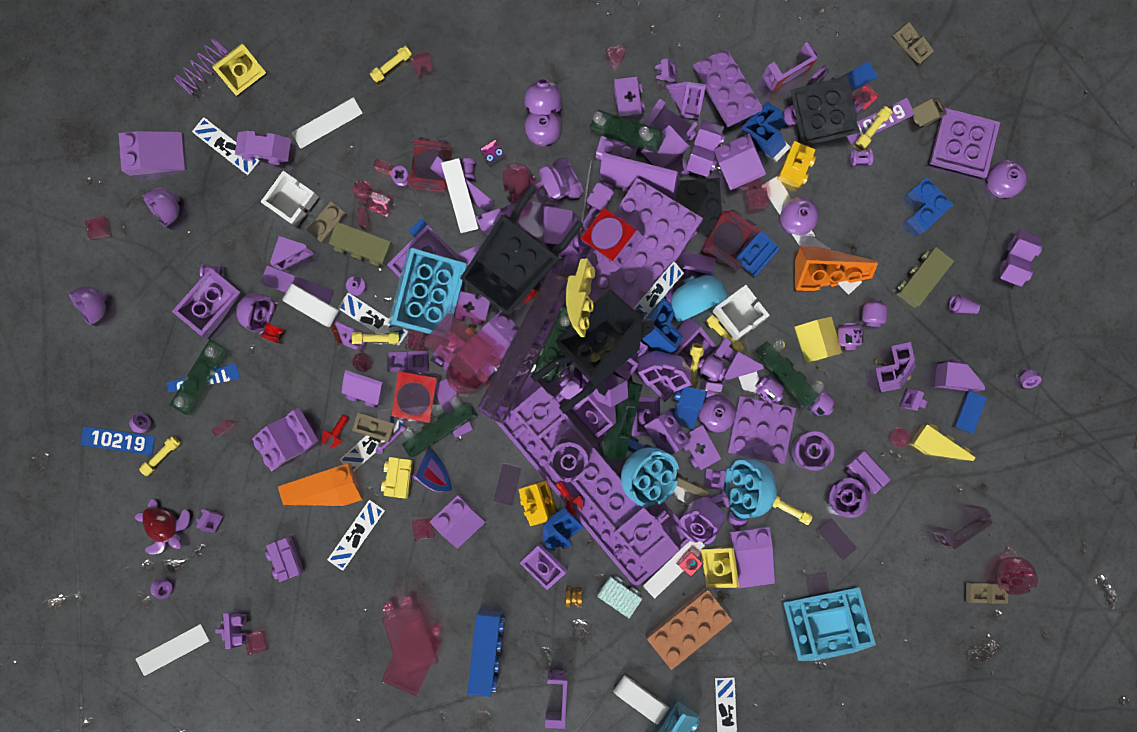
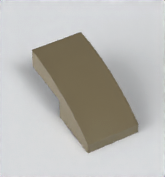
[892,22,934,64]
[966,583,1008,604]

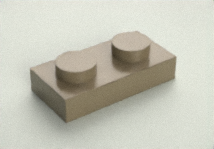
[307,202,347,243]
[352,413,395,442]
[676,474,709,497]

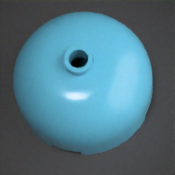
[671,275,730,322]
[621,447,679,508]
[724,459,777,519]

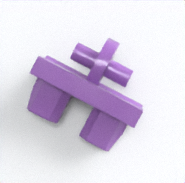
[216,611,248,649]

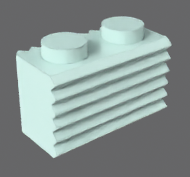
[597,575,642,618]

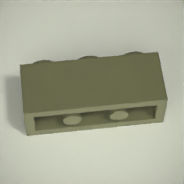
[329,222,393,267]
[897,247,954,308]

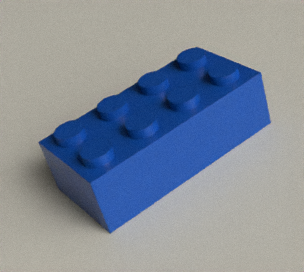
[467,609,505,697]

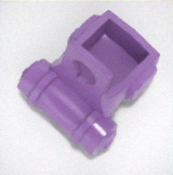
[534,157,584,203]

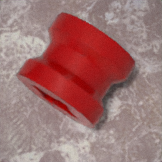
[260,322,284,343]

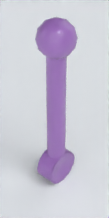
[376,424,407,454]

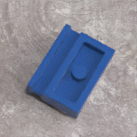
[734,230,780,277]

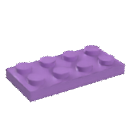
[693,48,762,127]

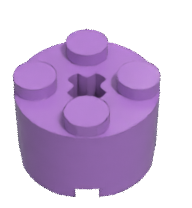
[791,431,834,471]
[549,442,589,482]
[680,497,725,544]

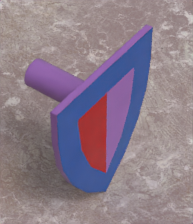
[413,448,452,492]

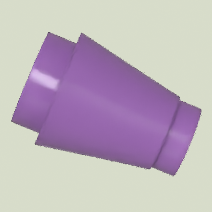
[949,294,980,314]

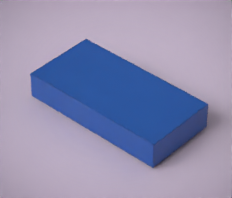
[954,391,987,434]

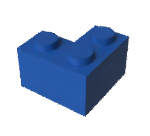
[741,101,786,158]
[907,177,953,234]
[643,297,683,354]
[670,387,706,430]

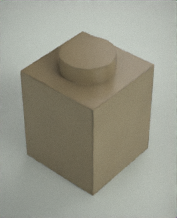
[912,98,947,126]

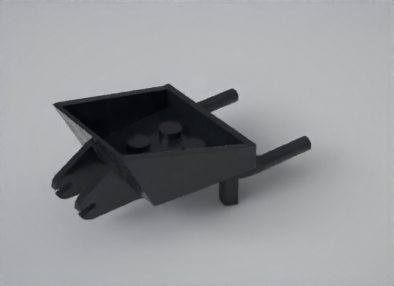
[460,184,584,315]
[530,289,655,414]

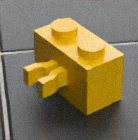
[777,141,816,188]
[518,480,557,526]

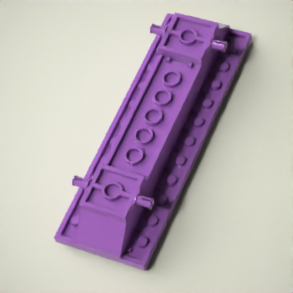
[486,369,690,588]

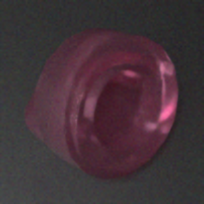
[605,45,626,65]
[352,181,372,202]
[352,353,372,372]
[890,428,911,447]

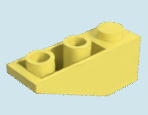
[909,424,975,461]

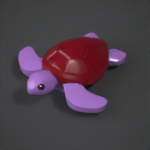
[135,499,190,554]

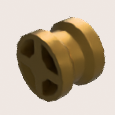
[566,588,582,607]

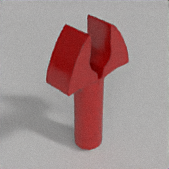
[322,414,349,449]
[555,481,583,515]

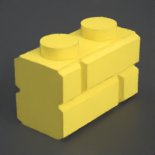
[381,457,414,499]

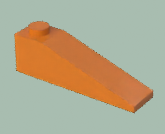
[795,246,878,291]
[278,463,363,506]

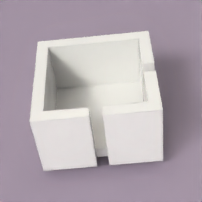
[261,171,319,228]
[713,285,770,342]

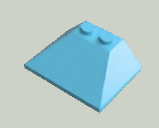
[783,587,876,661]

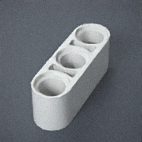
[282,283,339,327]
[613,675,670,724]

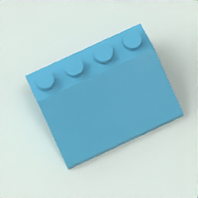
[388,248,467,338]
[658,701,699,732]

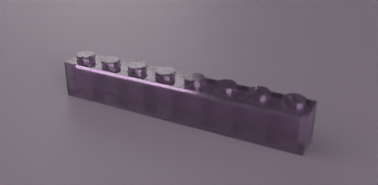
[476,272,568,424]

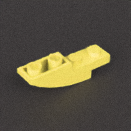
[566,259,595,337]

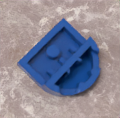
[543,507,584,551]

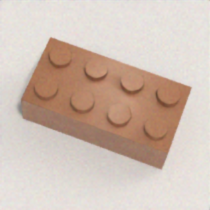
[646,587,732,670]

